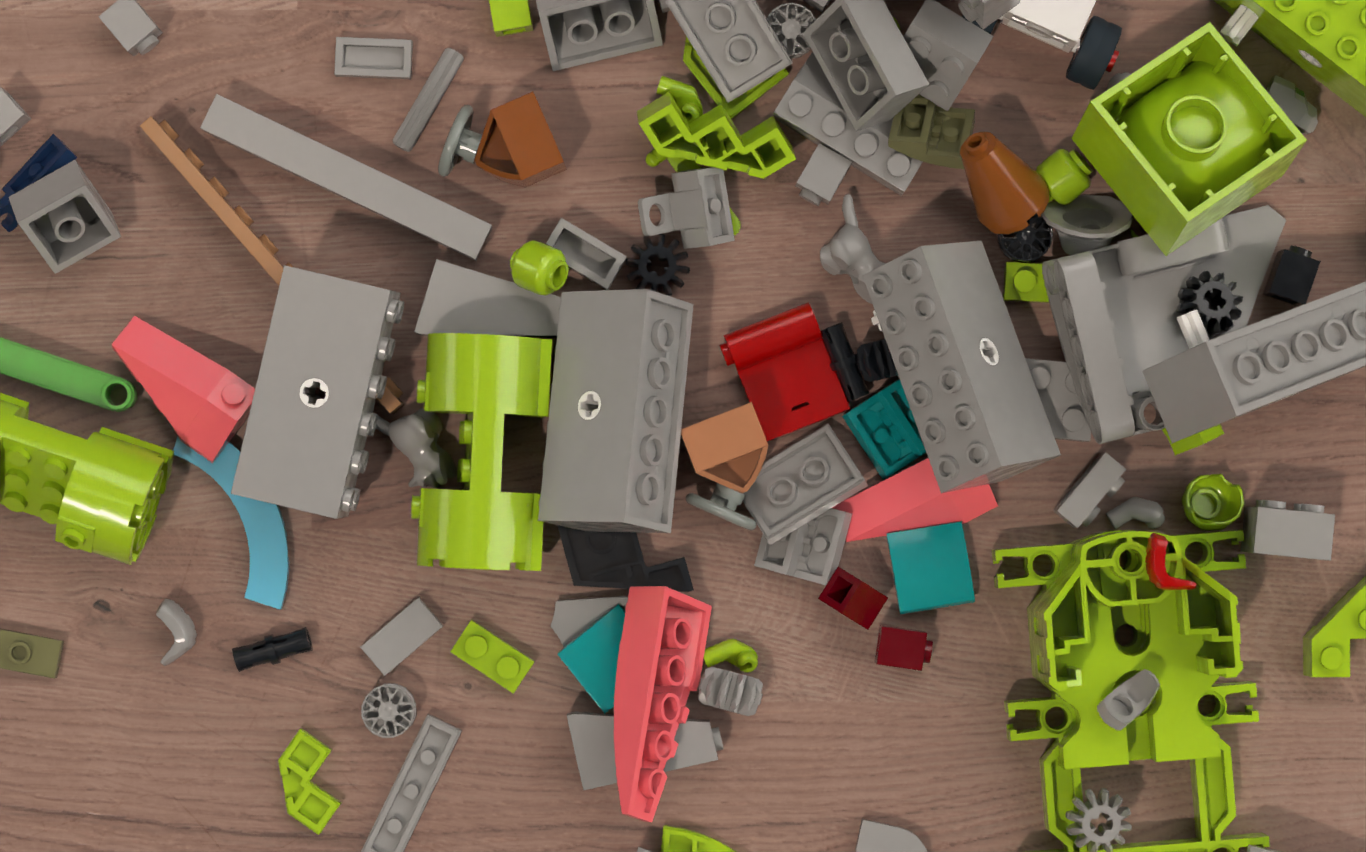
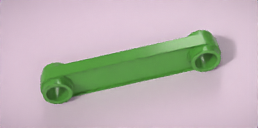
[0,337,137,412]

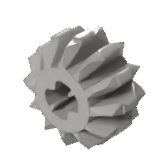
[698,667,763,716]
[1066,788,1132,852]

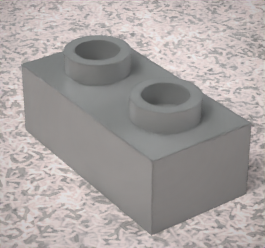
[546,218,627,290]
[1053,452,1126,528]

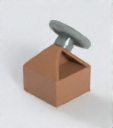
[681,402,768,531]

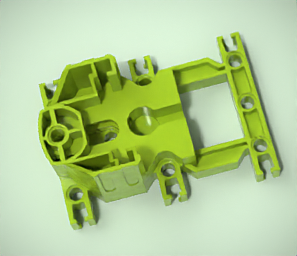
[991,530,1270,852]

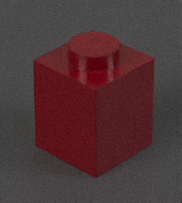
[818,567,888,630]
[874,625,933,671]

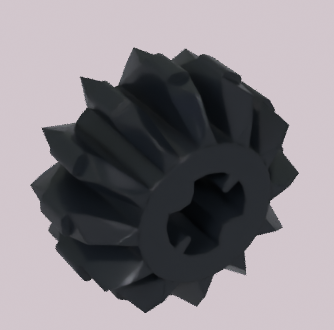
[625,234,690,296]
[1176,271,1243,337]
[857,339,898,382]

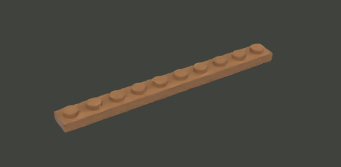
[140,116,404,414]

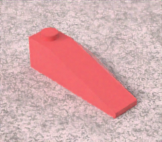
[112,316,255,463]
[832,457,998,542]

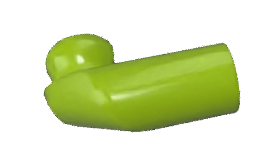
[656,76,703,123]
[704,638,758,673]

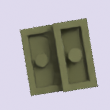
[888,94,975,169]

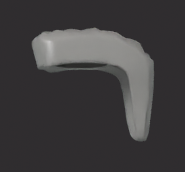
[156,599,197,666]
[1097,669,1160,730]

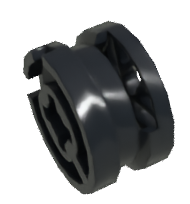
[997,213,1053,263]

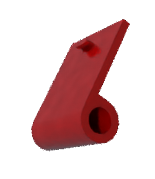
[719,302,850,442]

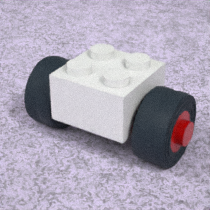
[962,0,1122,90]

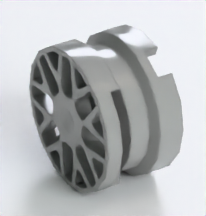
[767,2,816,59]
[361,683,416,738]

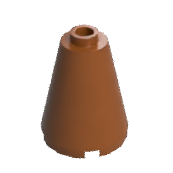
[960,132,1049,234]

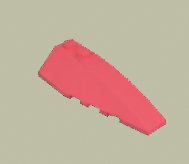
[614,586,712,822]

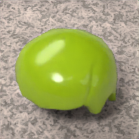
[1182,474,1245,531]

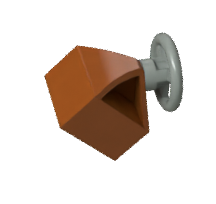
[438,92,567,188]

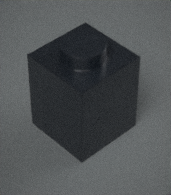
[1263,245,1321,307]

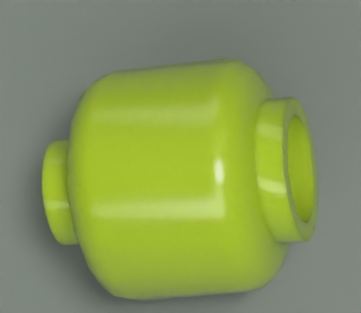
[1036,149,1093,205]
[510,240,569,296]

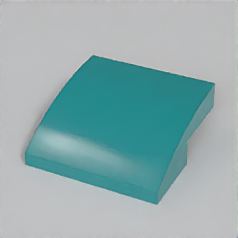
[842,379,926,480]
[887,521,975,614]
[557,604,626,714]

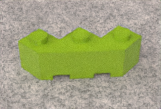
[637,92,796,179]
[1303,576,1366,677]

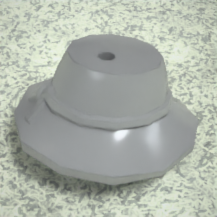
[1041,195,1133,255]

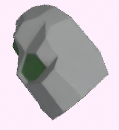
[1266,75,1318,135]

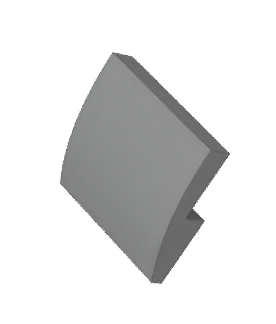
[754,508,852,586]

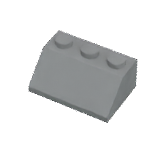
[536,0,663,71]

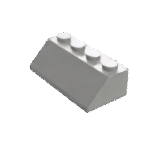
[773,53,923,196]

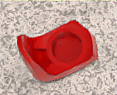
[1145,533,1197,590]

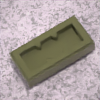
[0,628,64,679]

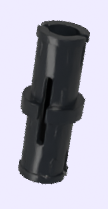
[821,322,870,402]
[232,627,313,672]

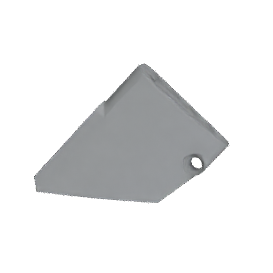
[1042,205,1286,444]

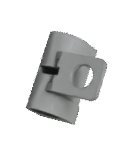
[638,167,735,249]

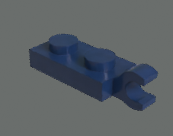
[0,134,77,232]

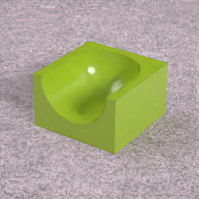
[1071,22,1307,256]

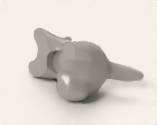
[820,194,886,304]
[376,408,457,488]

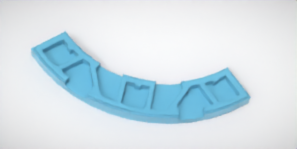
[173,436,289,610]

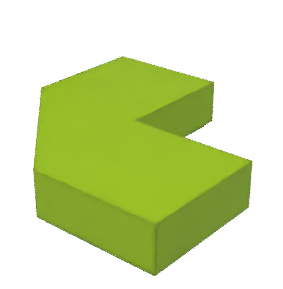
[278,728,342,835]

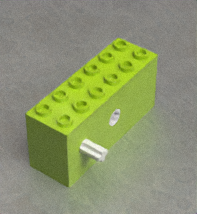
[1214,0,1366,117]

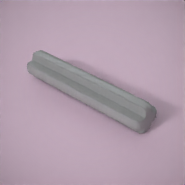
[393,48,464,152]

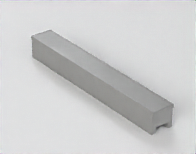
[200,94,492,261]

